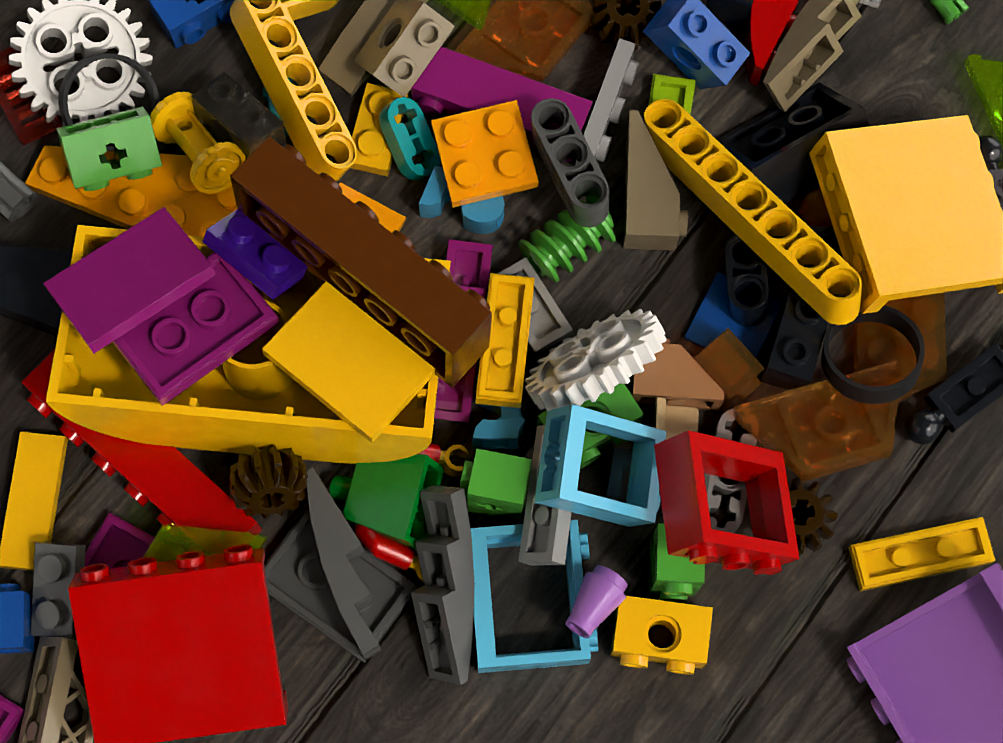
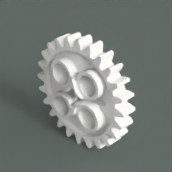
[9,0,153,127]
[525,309,667,411]

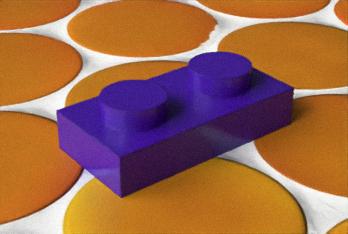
[203,209,308,300]

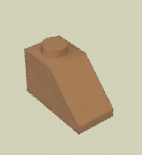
[630,338,724,411]

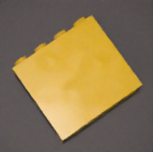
[809,115,1003,314]

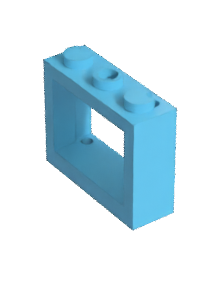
[470,520,598,673]

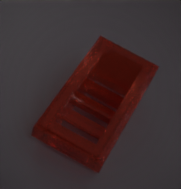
[0,47,62,146]

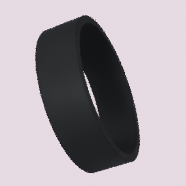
[58,53,160,151]
[821,305,925,404]

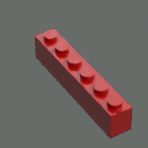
[21,349,262,556]

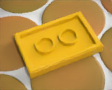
[262,281,435,443]

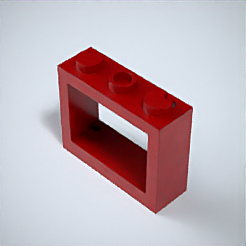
[654,430,800,575]

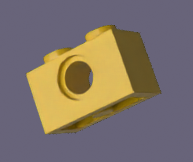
[610,595,713,675]

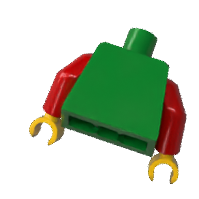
[329,443,468,582]

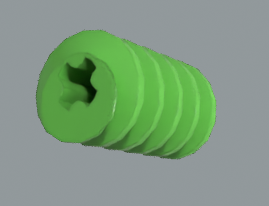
[518,195,616,283]

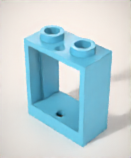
[534,404,667,527]

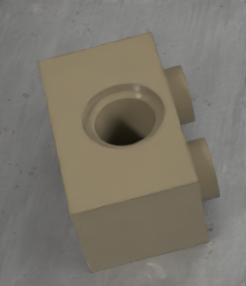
[354,0,455,97]

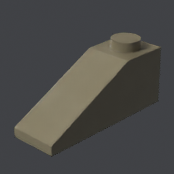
[623,110,688,251]

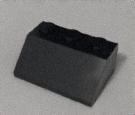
[716,82,870,205]

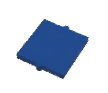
[684,272,783,371]

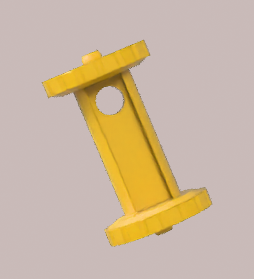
[150,91,246,194]

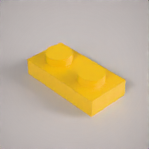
[350,83,409,177]

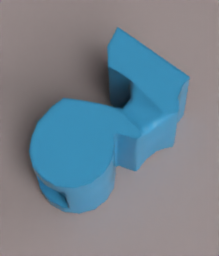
[419,165,505,234]
[472,373,525,449]

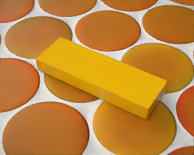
[476,273,535,408]
[0,432,68,571]
[848,517,995,592]

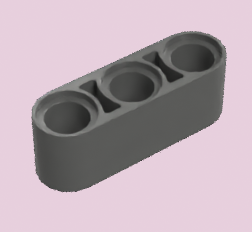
[531,98,609,228]

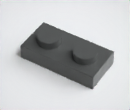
[31,541,86,639]

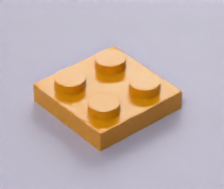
[431,100,539,208]

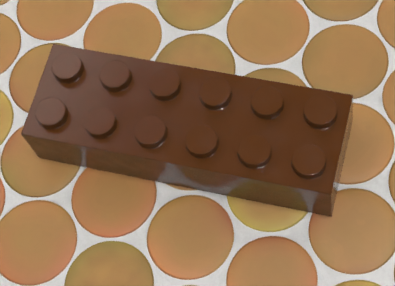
[230,136,492,388]

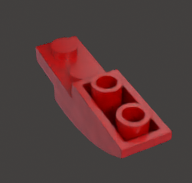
[745,0,799,86]

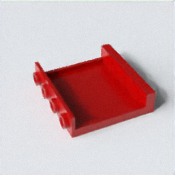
[68,544,288,743]

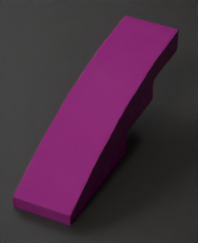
[434,239,493,423]

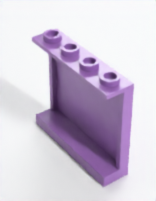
[846,563,1003,743]

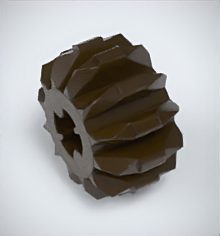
[591,0,662,52]
[229,445,308,519]
[788,477,838,556]

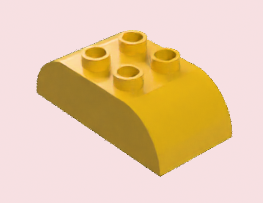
[46,225,451,464]

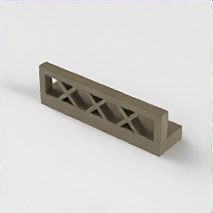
[18,637,94,743]

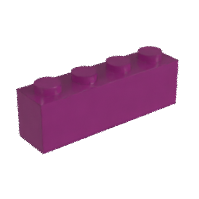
[411,47,593,163]

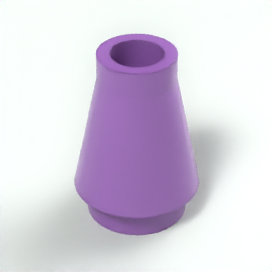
[565,565,628,638]

